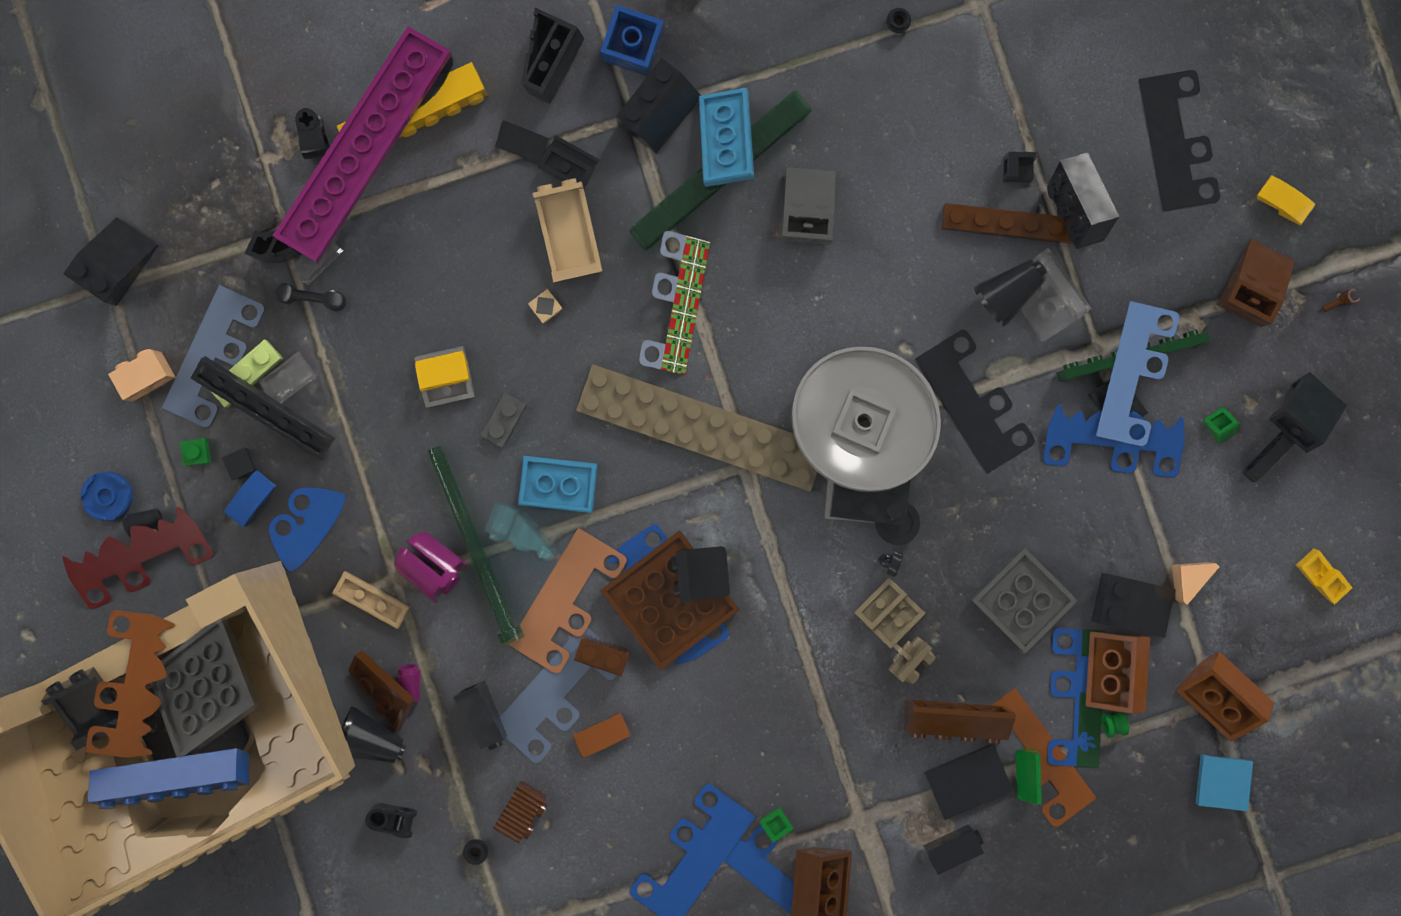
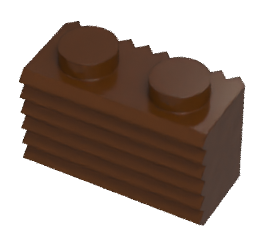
[574,634,630,677]
[493,780,547,843]

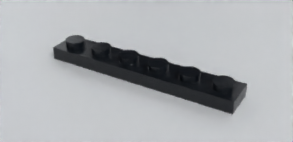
[191,356,335,460]

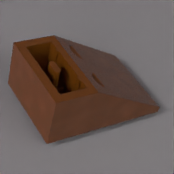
[1216,239,1295,327]

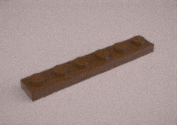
[941,203,1075,245]

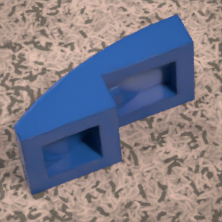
[224,470,276,527]

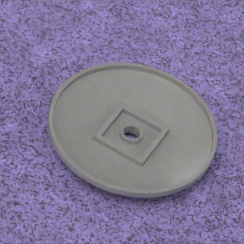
[791,347,941,492]

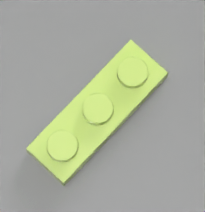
[212,339,283,408]

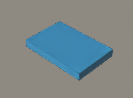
[518,456,598,513]

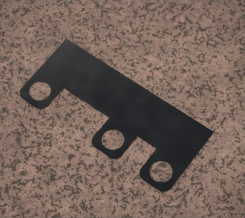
[1139,70,1220,211]
[915,330,1035,474]

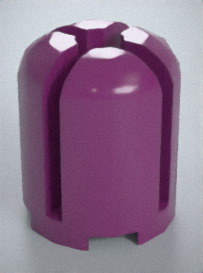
[394,532,468,603]

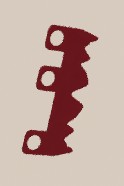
[63,506,213,609]

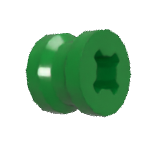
[1101,711,1129,738]

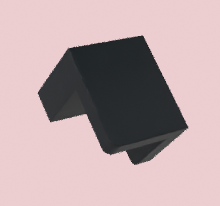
[1003,152,1038,182]

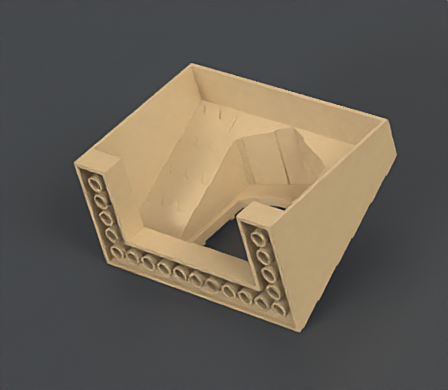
[0,561,355,916]

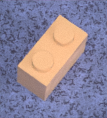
[108,349,176,402]

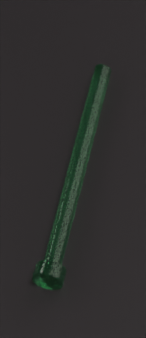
[427,446,525,646]

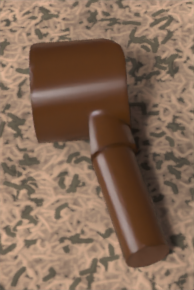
[1322,288,1361,312]

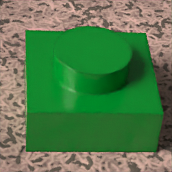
[180,438,211,466]
[759,806,794,843]

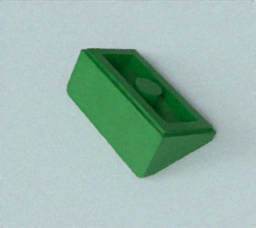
[1015,749,1042,804]

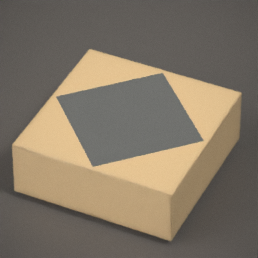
[528,289,563,324]

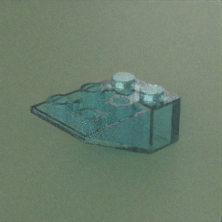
[484,502,562,561]

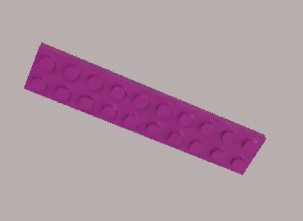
[272,26,452,263]

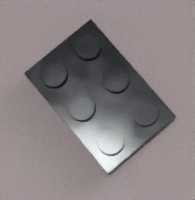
[829,480,911,526]

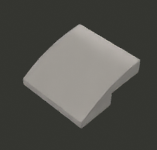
[414,346,475,408]

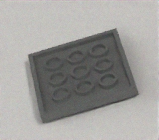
[151,619,261,757]

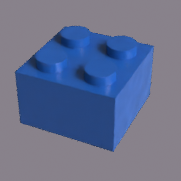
[600,5,664,76]

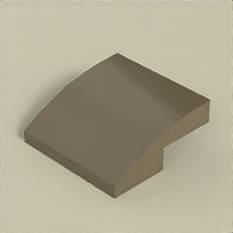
[854,578,926,650]

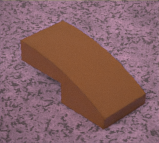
[572,713,631,758]

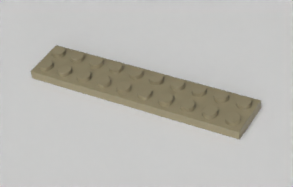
[576,364,817,492]

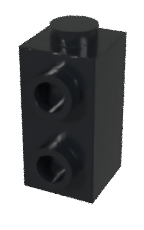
[923,824,984,875]

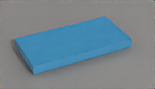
[699,88,754,187]

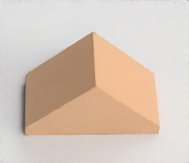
[1172,562,1220,605]

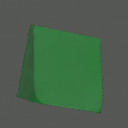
[1203,407,1240,445]

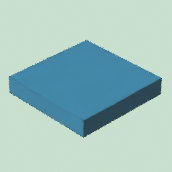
[1195,754,1253,811]

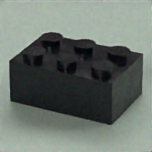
[1047,152,1119,249]

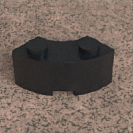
[244,230,301,263]

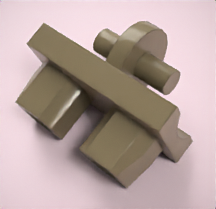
[888,636,935,684]

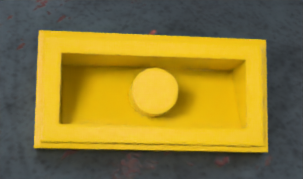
[415,351,470,391]

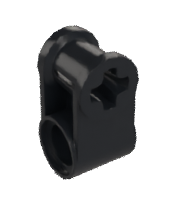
[295,108,330,160]
[365,803,417,838]

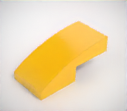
[1257,175,1315,226]
[1296,548,1352,605]

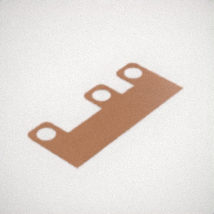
[508,528,627,673]

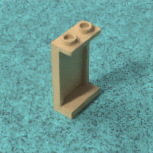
[532,178,603,282]

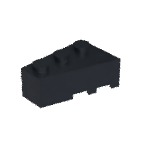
[521,7,584,104]

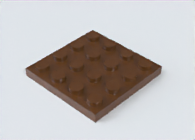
[600,530,740,670]

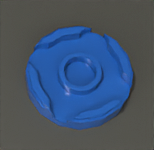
[80,472,133,521]

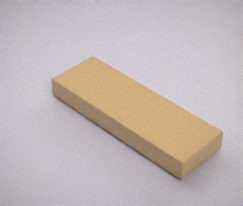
[332,571,411,629]

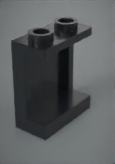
[1269,372,1347,453]
[41,667,119,751]

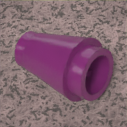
[396,664,421,702]

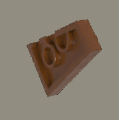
[348,651,415,733]

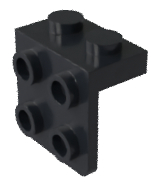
[671,546,730,603]

